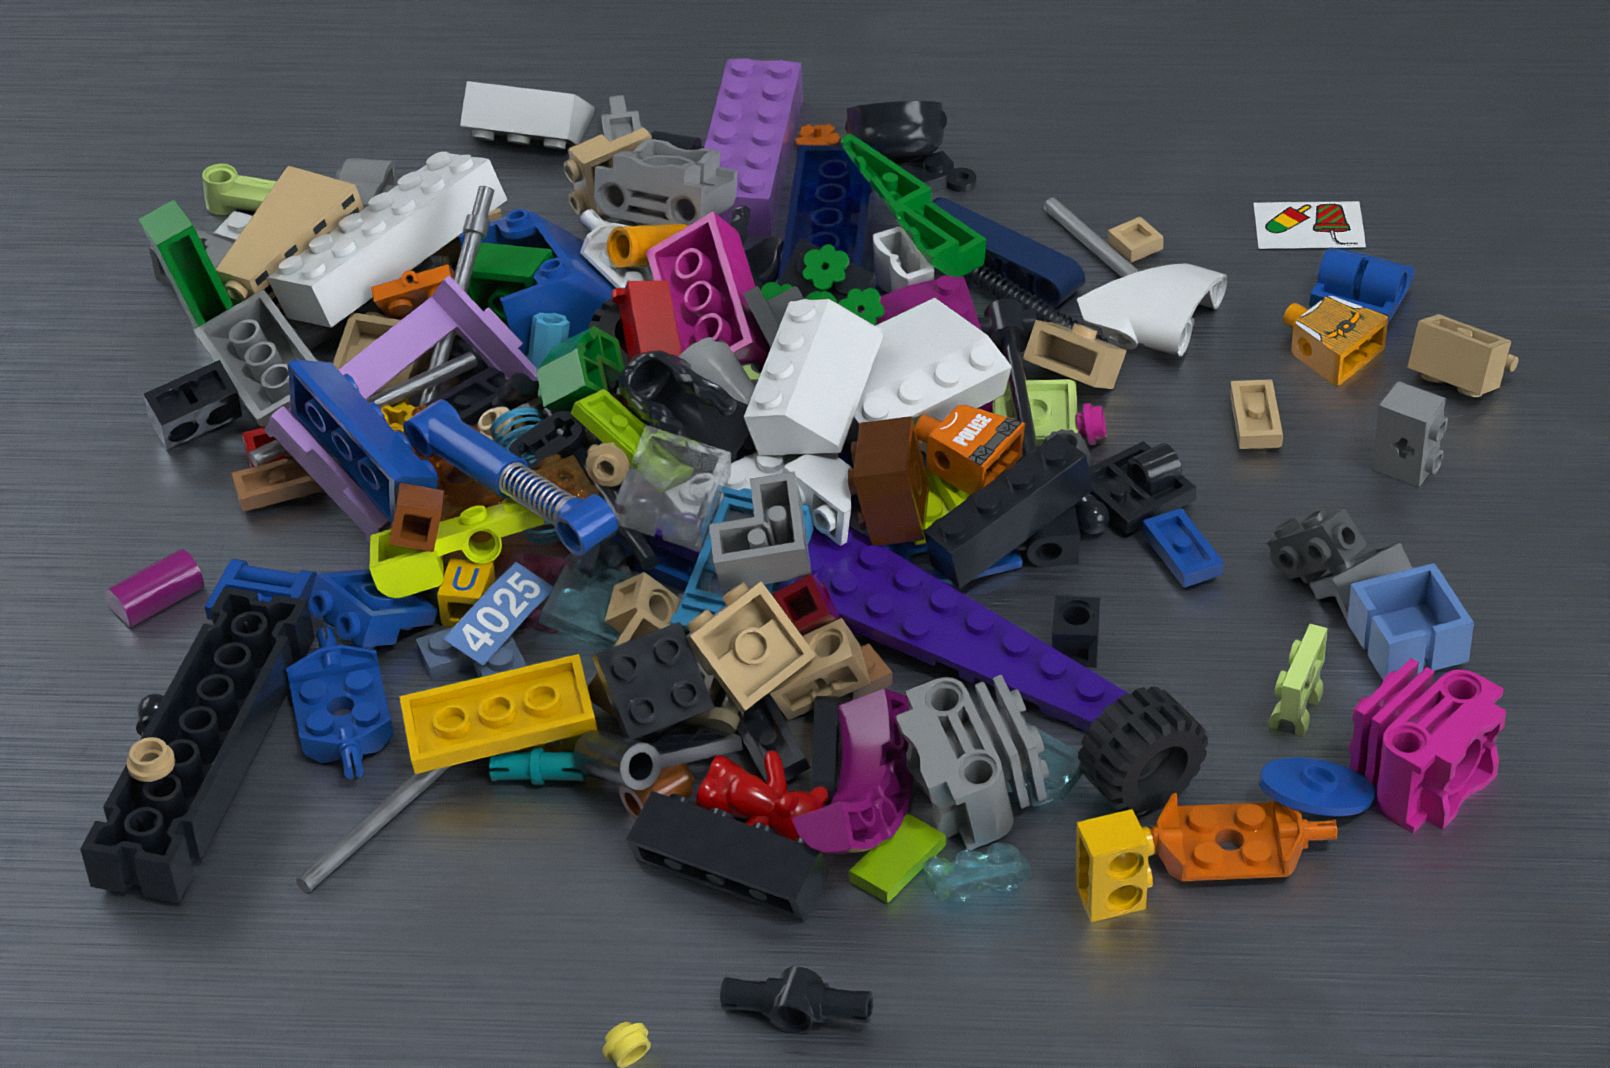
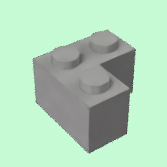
[709,471,811,591]

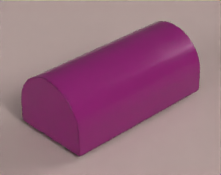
[105,549,205,628]

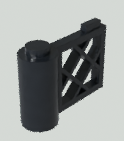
[573,724,742,790]

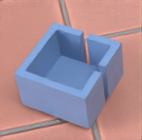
[1347,563,1474,680]

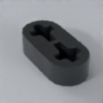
[509,411,585,476]

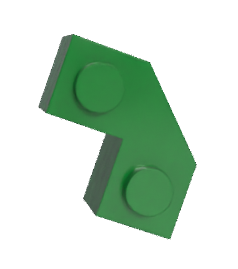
[536,326,624,413]

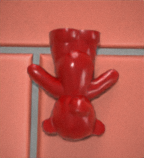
[696,751,829,841]

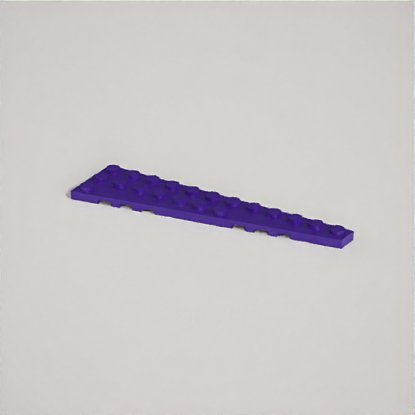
[649,459,1129,732]

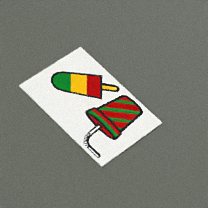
[1253,201,1366,249]

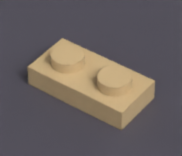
[1230,379,1283,449]

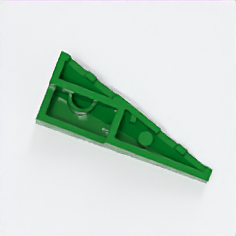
[840,133,987,277]

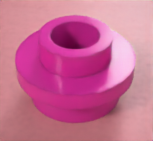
[1076,403,1107,445]

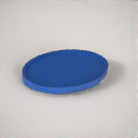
[1258,757,1375,816]

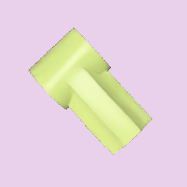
[202,164,277,215]

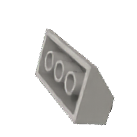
[193,289,317,426]

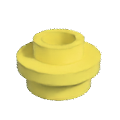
[602,1021,651,1068]

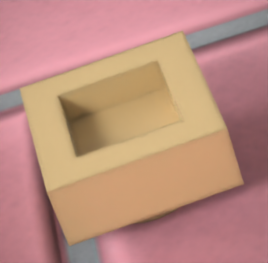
[1108,217,1164,263]

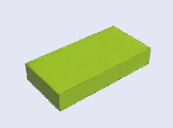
[849,813,946,904]

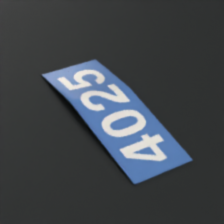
[443,562,556,666]

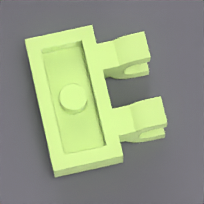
[1268,624,1328,737]

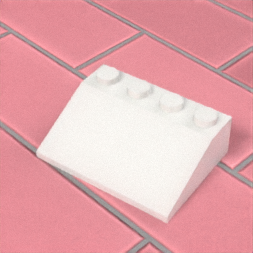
[845,298,1012,448]

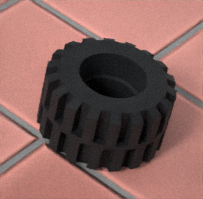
[1078,686,1208,816]

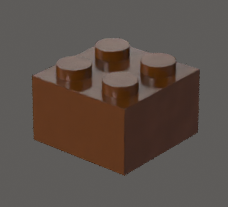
[848,416,930,546]

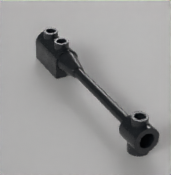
[977,298,1080,567]

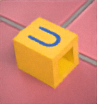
[437,558,496,627]

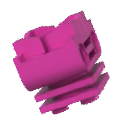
[1348,658,1507,834]

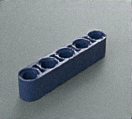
[932,197,1086,308]

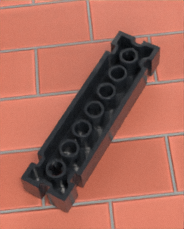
[80,587,315,903]

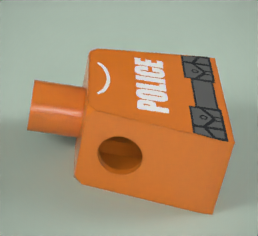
[915,404,1025,495]

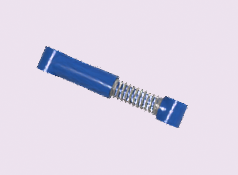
[403,399,618,556]

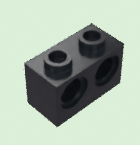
[144,360,242,450]

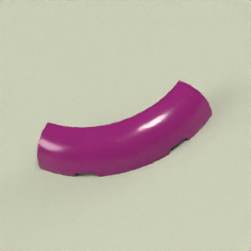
[792,688,914,854]

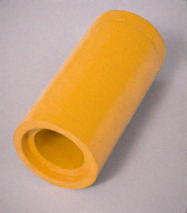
[607,224,687,268]

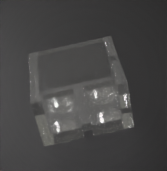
[615,425,731,552]

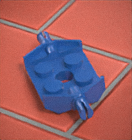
[286,627,394,779]

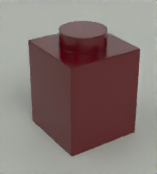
[771,574,840,636]

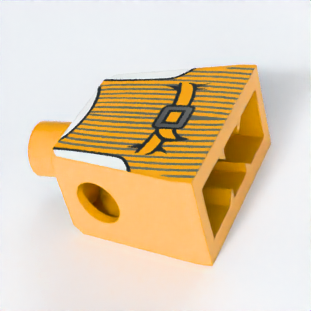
[1283,296,1388,387]

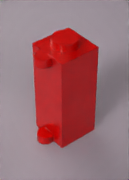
[611,280,682,362]

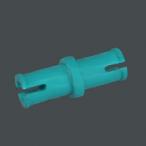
[489,747,586,785]

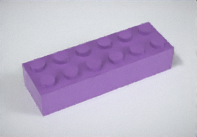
[704,58,803,236]

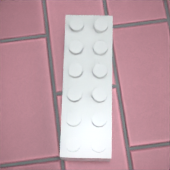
[267,151,507,328]

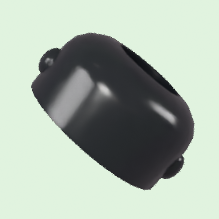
[845,101,947,161]

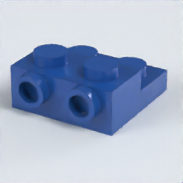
[308,569,438,649]

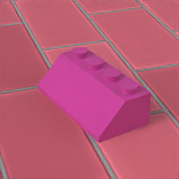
[646,212,771,372]

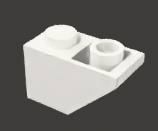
[783,453,852,546]

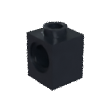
[1052,596,1100,668]

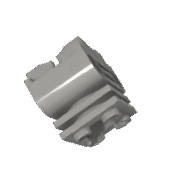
[594,139,737,226]
[896,674,1050,851]

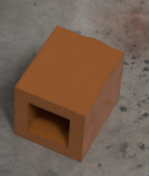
[389,483,444,552]

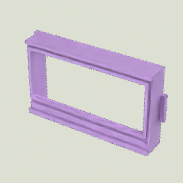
[264,275,538,543]

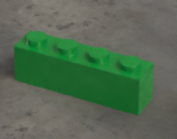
[138,199,234,329]

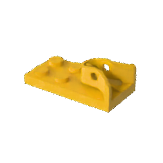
[399,654,597,774]

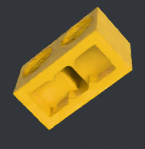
[1075,809,1154,922]

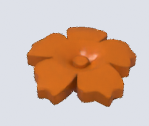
[795,123,842,154]

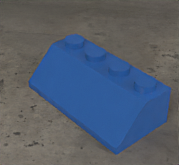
[288,360,439,524]

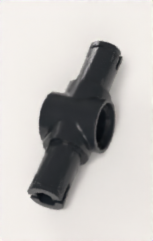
[720,966,873,1034]

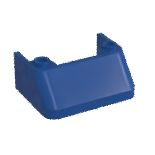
[458,209,616,355]

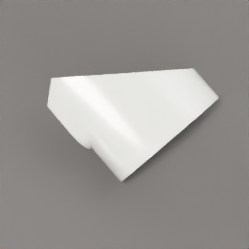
[1077,264,1227,357]

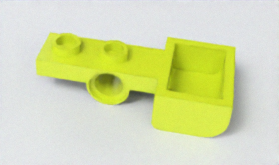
[369,498,545,598]

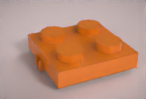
[371,264,455,320]

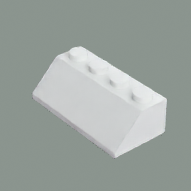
[744,299,883,456]

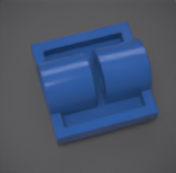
[1309,248,1415,324]

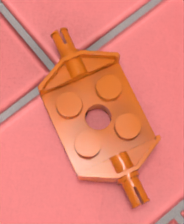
[1149,793,1338,881]

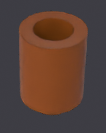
[619,763,694,821]

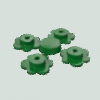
[761,244,885,326]

